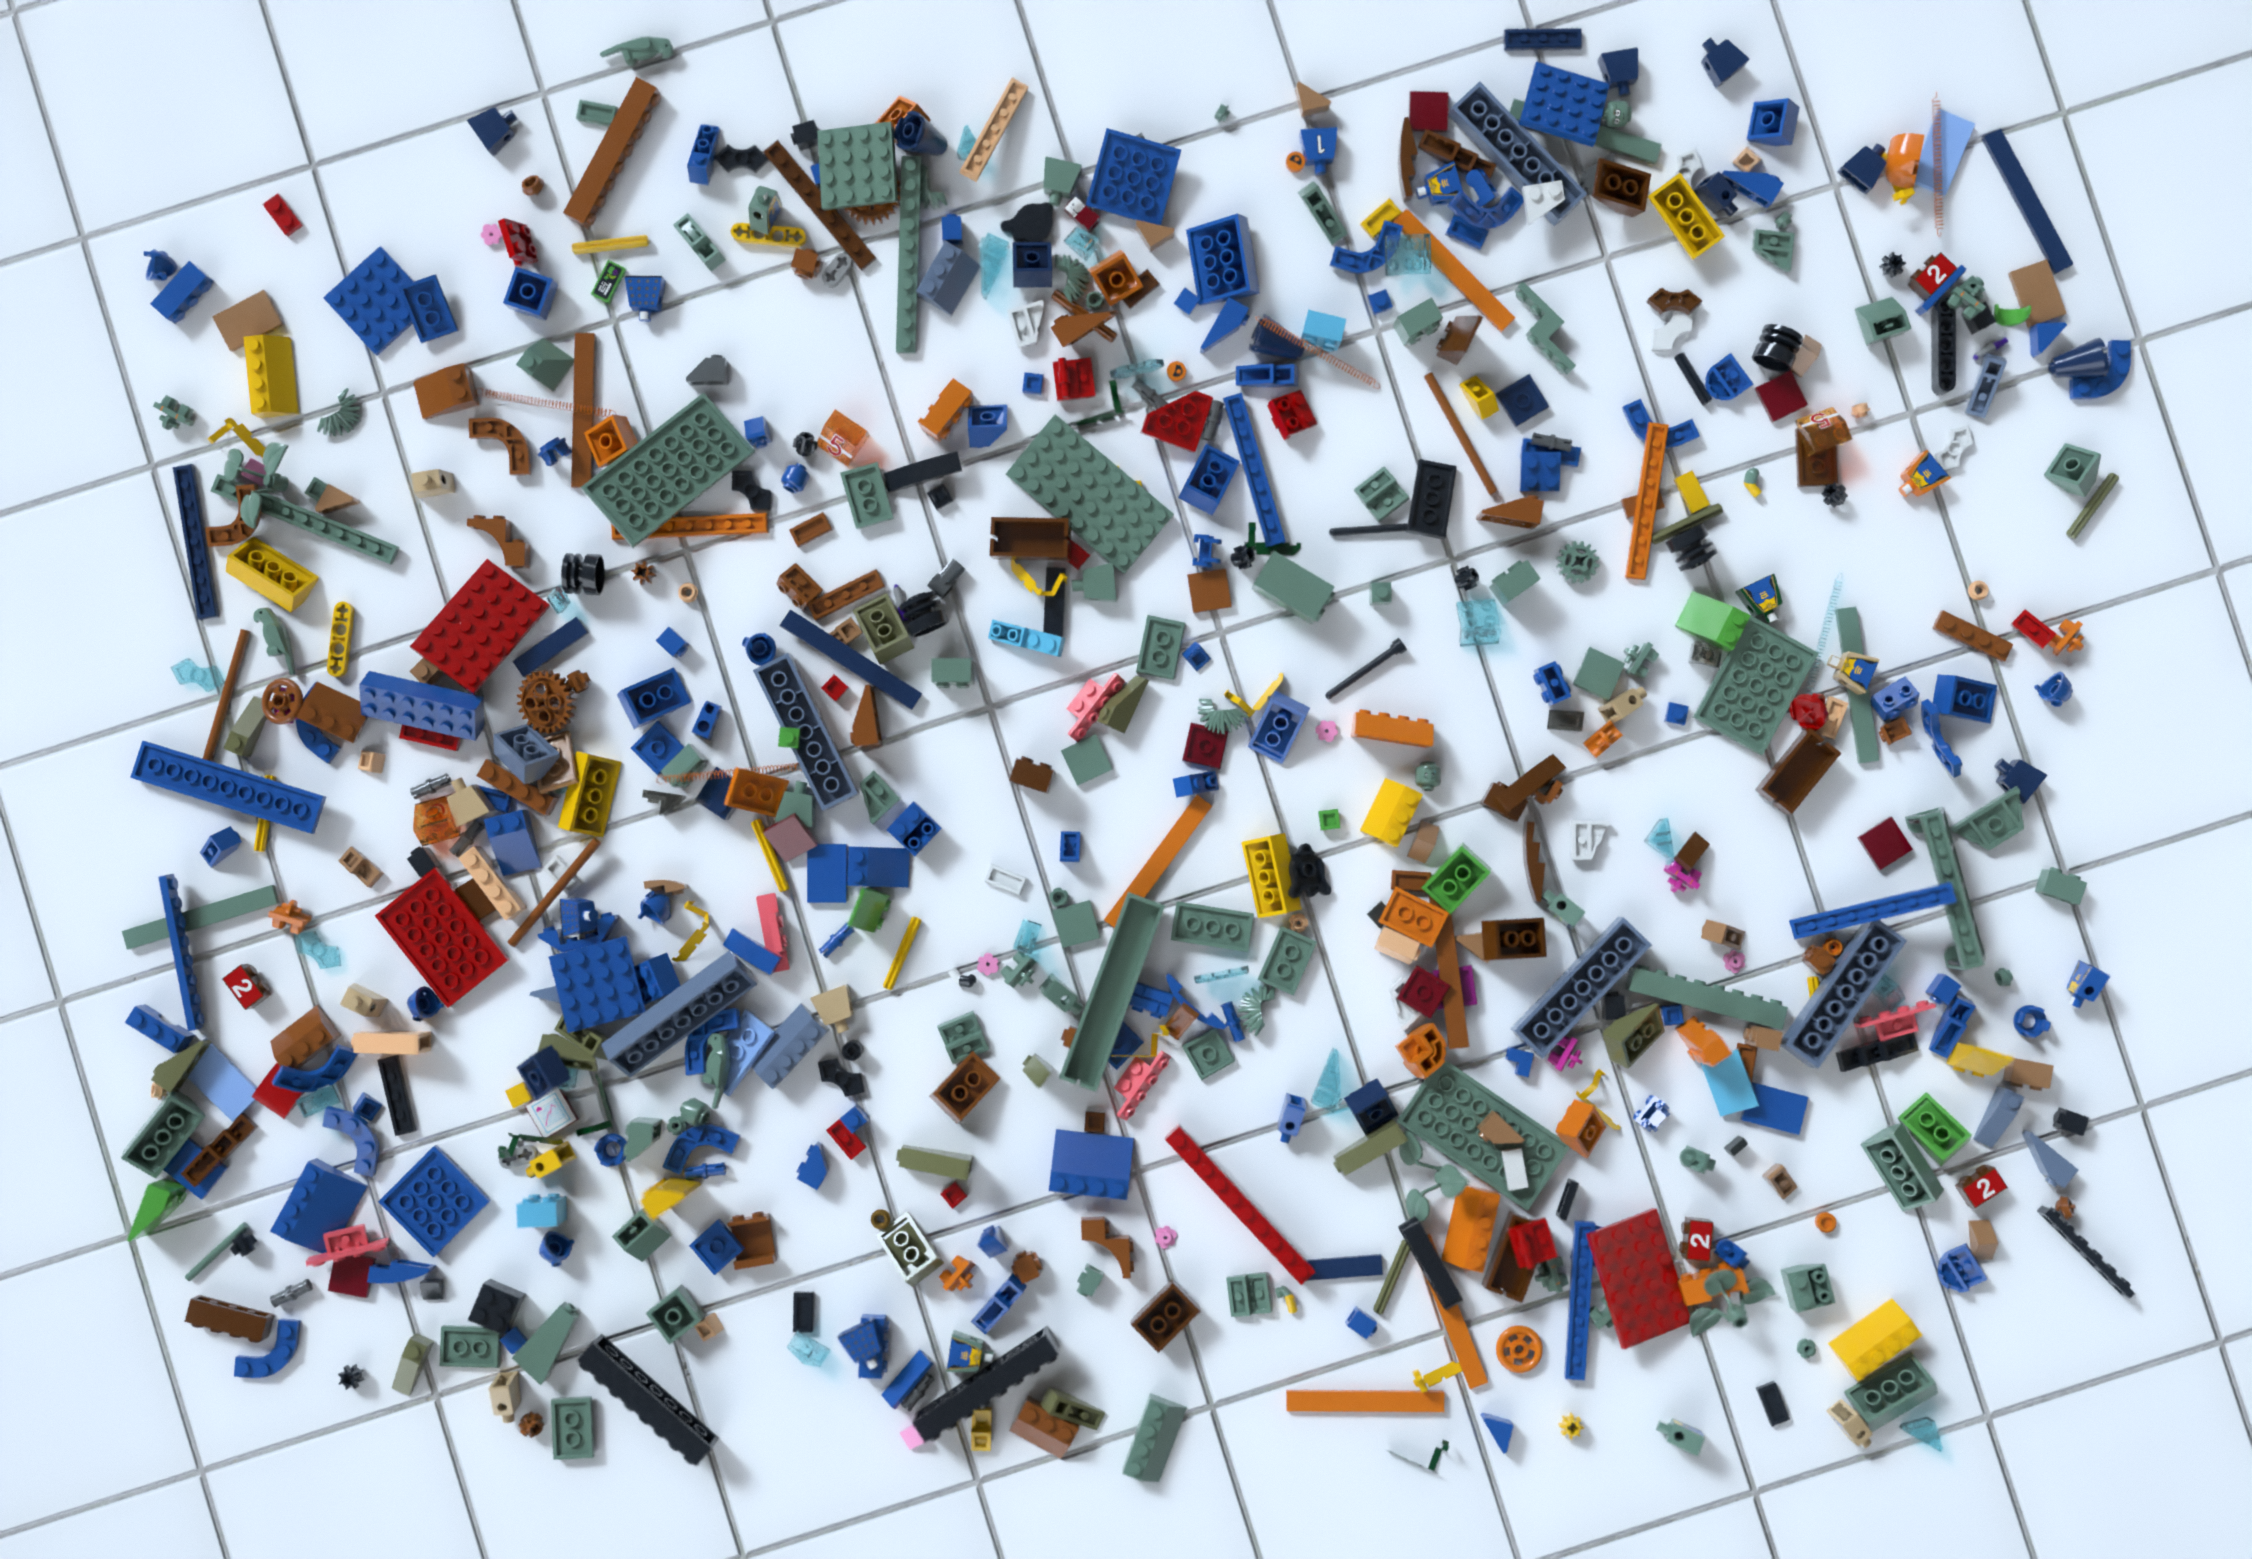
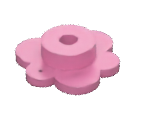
[480,224,503,246]
[1315,720,1338,742]
[1723,950,1745,973]
[977,953,999,976]
[1155,1226,1177,1249]

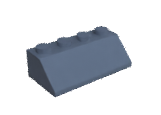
[752,1003,830,1090]

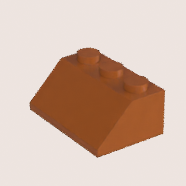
[296,681,368,743]
[270,1005,342,1070]
[1009,1395,1079,1459]

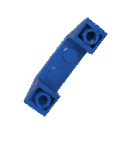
[538,912,619,952]

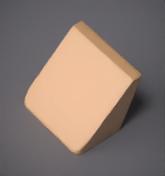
[1732,146,1762,172]
[358,750,386,773]
[694,1313,724,1342]

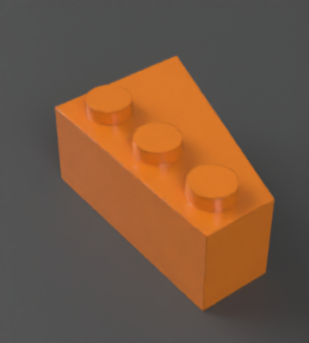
[917,378,974,442]
[1675,1016,1732,1067]
[1677,1261,1749,1306]

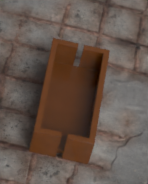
[989,517,1072,561]
[1755,728,1841,815]
[1482,1210,1550,1303]

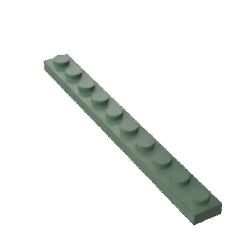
[896,156,922,354]
[210,474,400,565]

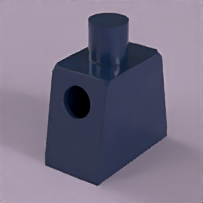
[1701,37,1750,89]
[1597,47,1638,97]
[467,107,519,156]
[1837,144,1887,195]
[1693,171,1738,217]
[1994,758,2047,804]

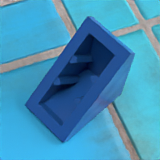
[2029,322,2067,358]
[1059,831,1080,862]
[1480,1413,1514,1454]

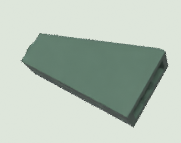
[512,1302,579,1385]

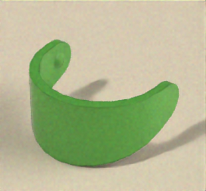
[1994,304,2031,326]

